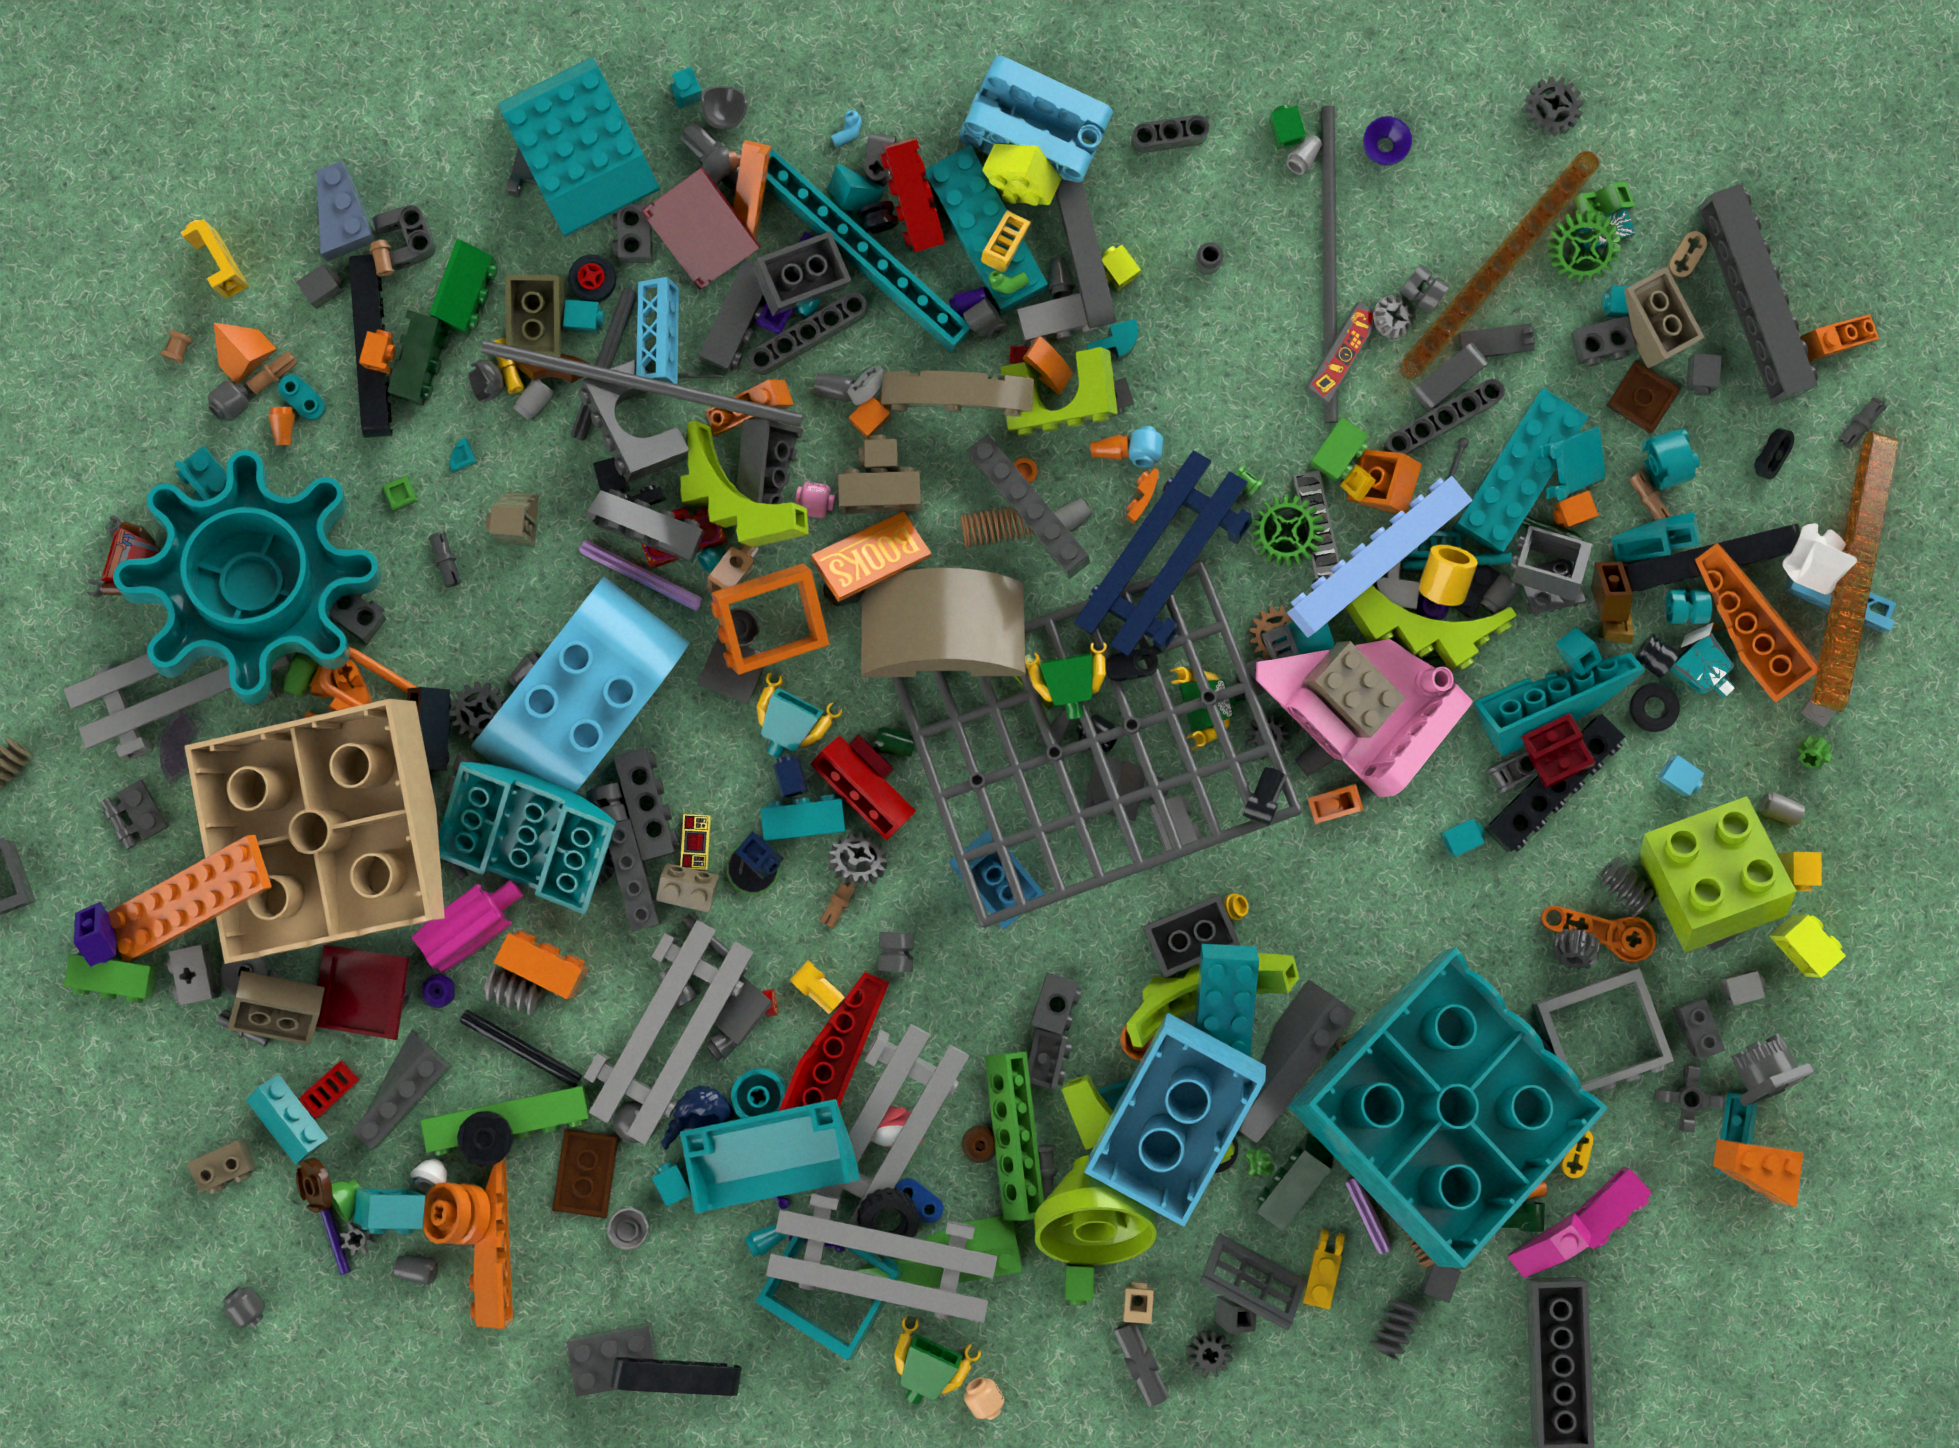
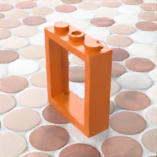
[710,563,830,675]

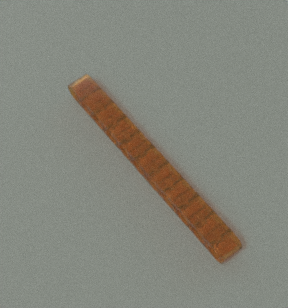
[1399,151,1599,380]
[1812,430,1899,712]

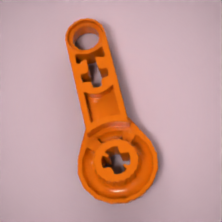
[1540,906,1656,962]

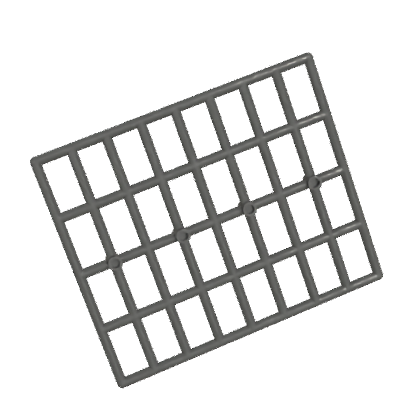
[892,560,1302,928]

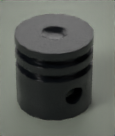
[1634,633,1680,678]

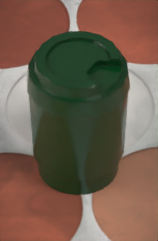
[874,726,915,757]

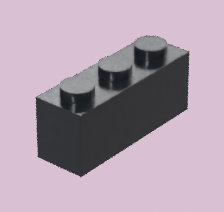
[407,687,451,771]

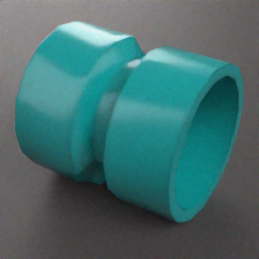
[1665,589,1712,624]

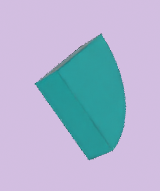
[449,437,477,473]

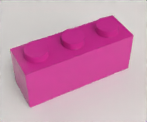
[1575,1167,1652,1249]

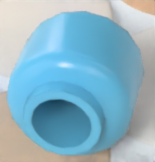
[1128,426,1164,468]

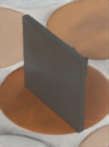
[714,975,773,1046]

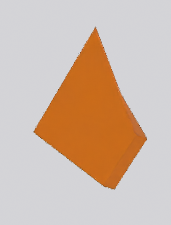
[213,322,277,384]

